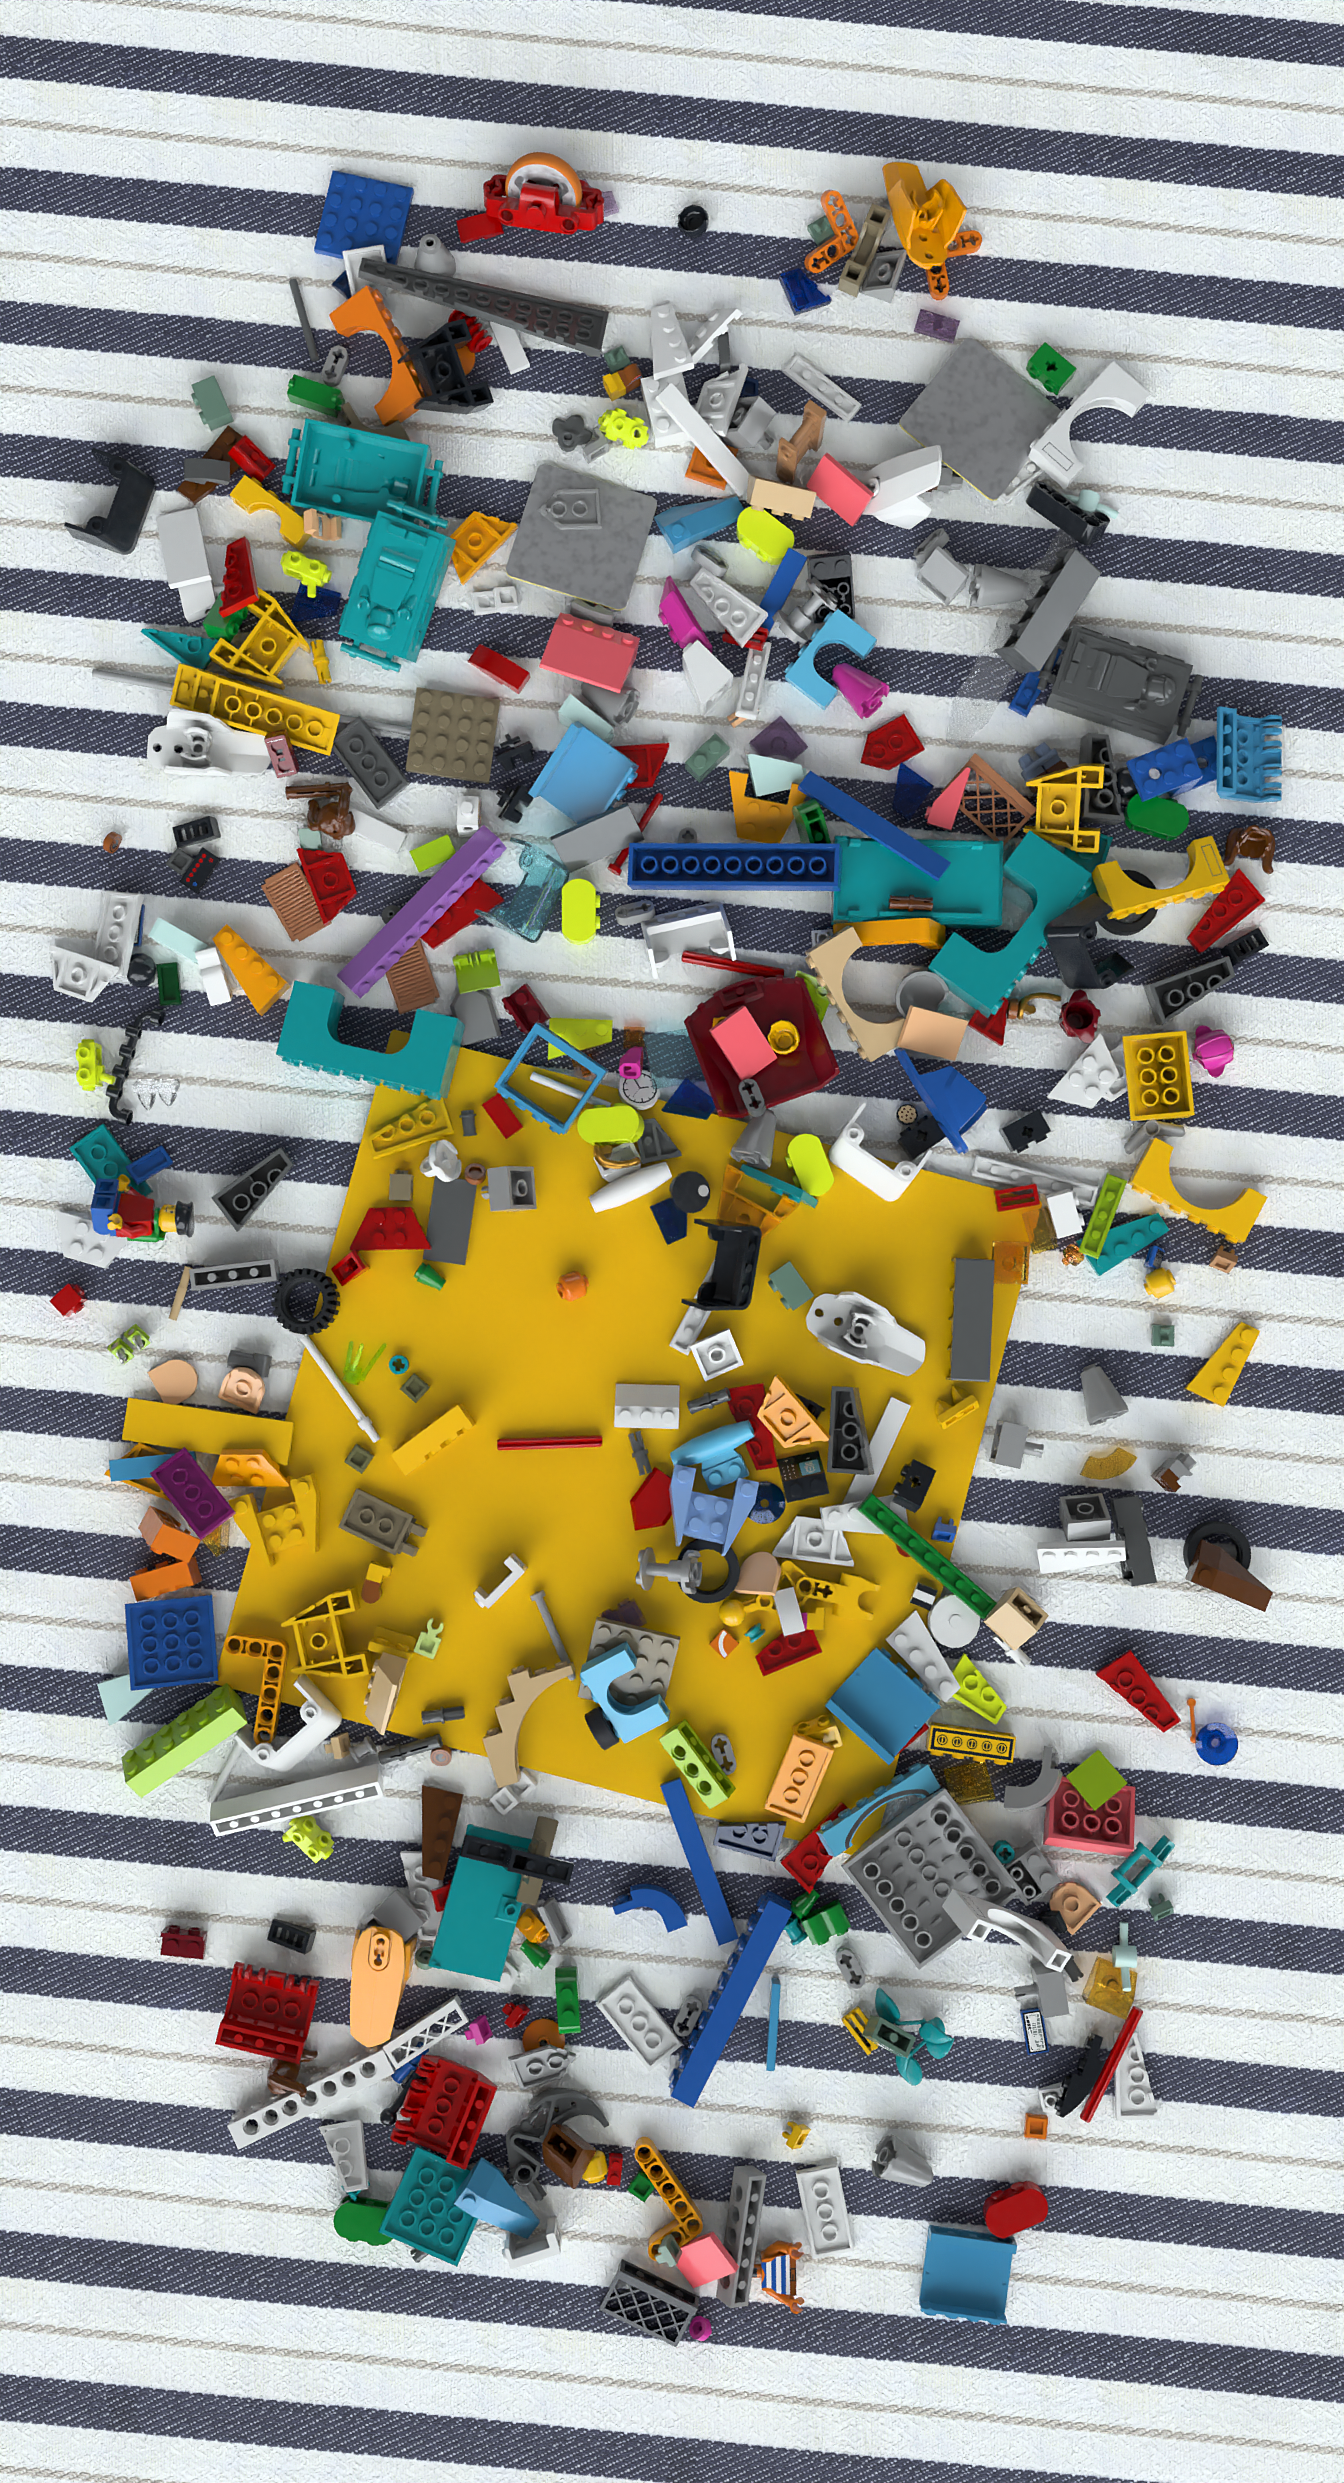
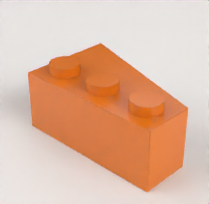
[138,1505,201,1563]
[129,1556,202,1602]

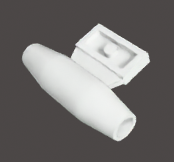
[588,1143,672,1213]

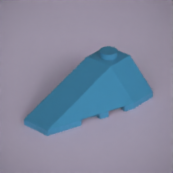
[654,496,744,554]
[454,2157,540,2239]

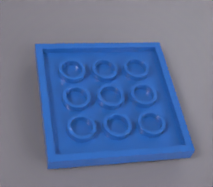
[314,170,414,265]
[124,1595,218,1691]

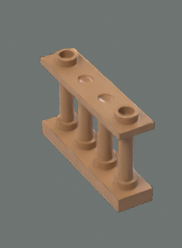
[775,400,827,485]

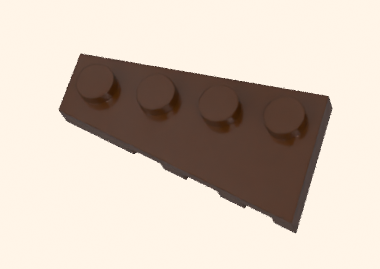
[177,425,243,505]

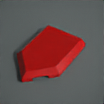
[860,714,925,771]
[630,1467,672,1531]

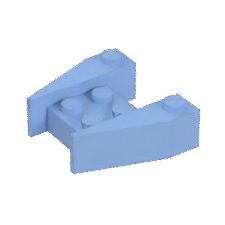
[669,1464,759,1556]

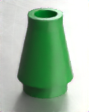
[413,1262,446,1291]
[791,1889,820,1920]
[519,1939,552,1970]

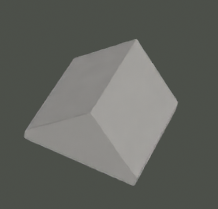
[861,249,907,304]

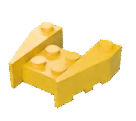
[209,587,311,690]
[1023,763,1105,853]
[228,1473,320,1568]
[281,1587,373,1679]

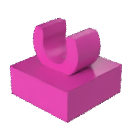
[464,2015,493,2045]

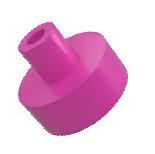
[689,2316,712,2341]

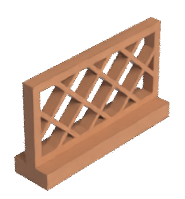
[941,753,1036,847]

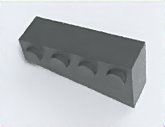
[1079,733,1125,825]
[1143,956,1235,1025]
[211,1147,295,1232]
[827,1386,874,1475]
[1109,1494,1157,1587]

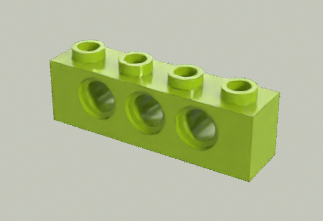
[659,1719,736,1809]

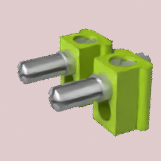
[107,1324,150,1365]

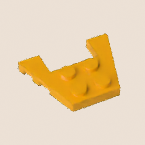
[729,770,807,843]
[716,1164,800,1240]

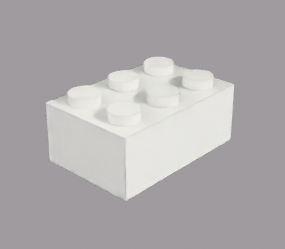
[641,372,690,449]

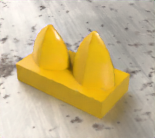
[935,1386,979,1430]

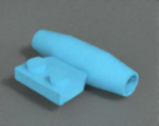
[670,1420,755,1491]

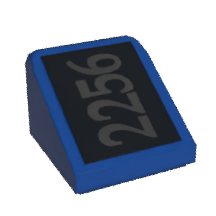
[1144,1246,1165,1270]

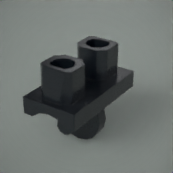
[495,733,534,772]
[496,784,534,824]

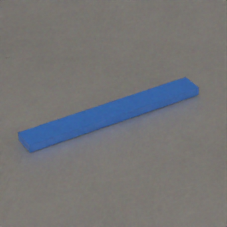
[798,771,951,881]
[660,1777,739,1946]

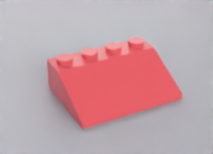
[539,613,640,693]
[1043,1776,1135,1857]

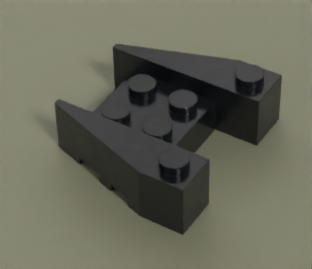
[397,319,494,415]

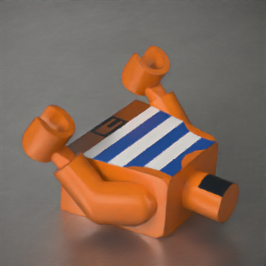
[752,2240,804,2314]

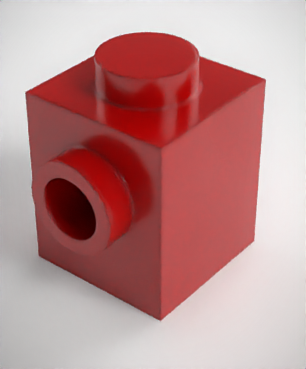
[50,1284,88,1317]

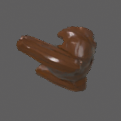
[307,784,356,840]
[1223,825,1275,874]
[267,2049,318,2097]

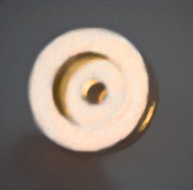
[1062,1244,1084,1266]

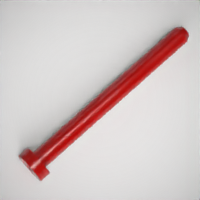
[607,793,663,876]

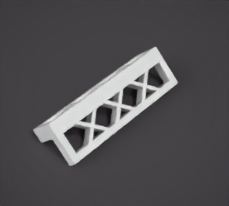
[382,1994,469,2070]

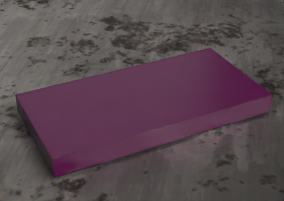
[150,1447,236,1540]

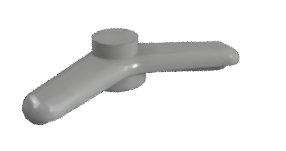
[1124,1120,1185,1154]

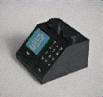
[777,1450,829,1503]

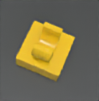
[782,2121,811,2149]

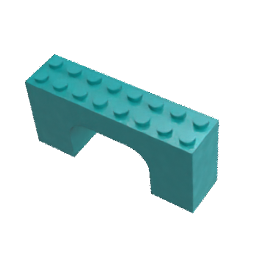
[928,830,1092,1018]
[276,980,465,1101]

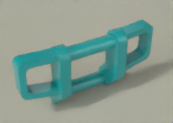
[1106,1835,1175,1907]

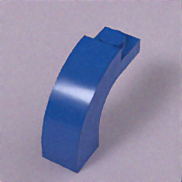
[613,1884,688,1933]

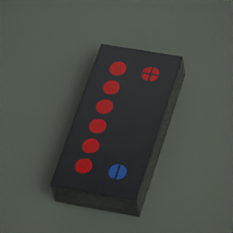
[179,847,221,894]

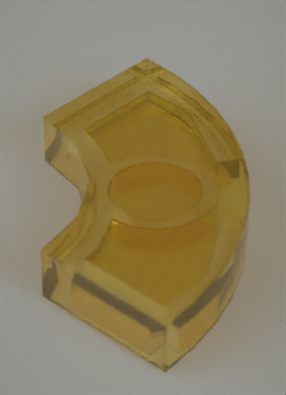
[1080,1447,1138,1480]

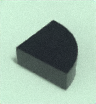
[1039,1911,1067,1934]

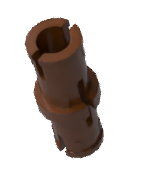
[889,894,933,912]

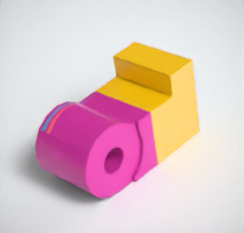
[801,1607,825,1630]

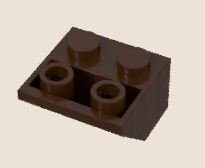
[542,2124,596,2189]

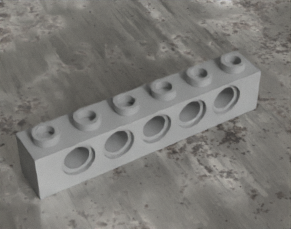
[716,2165,767,2308]

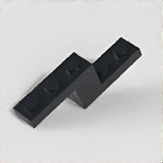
[460,1834,574,1886]

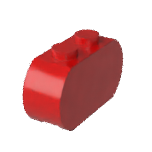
[983,2181,1048,2238]

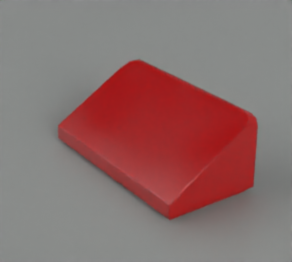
[228,435,276,483]

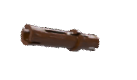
[285,782,350,800]

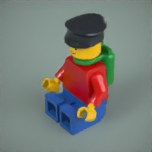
[91,1174,195,1243]

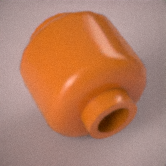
[556,1271,589,1302]

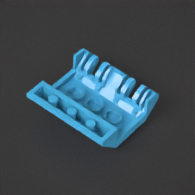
[1216,706,1282,803]

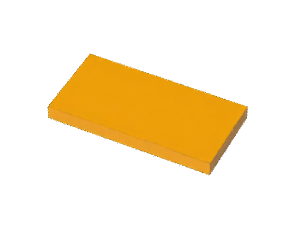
[764,1731,835,1823]

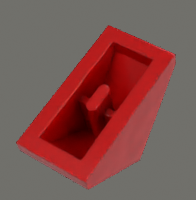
[331,1250,370,1286]

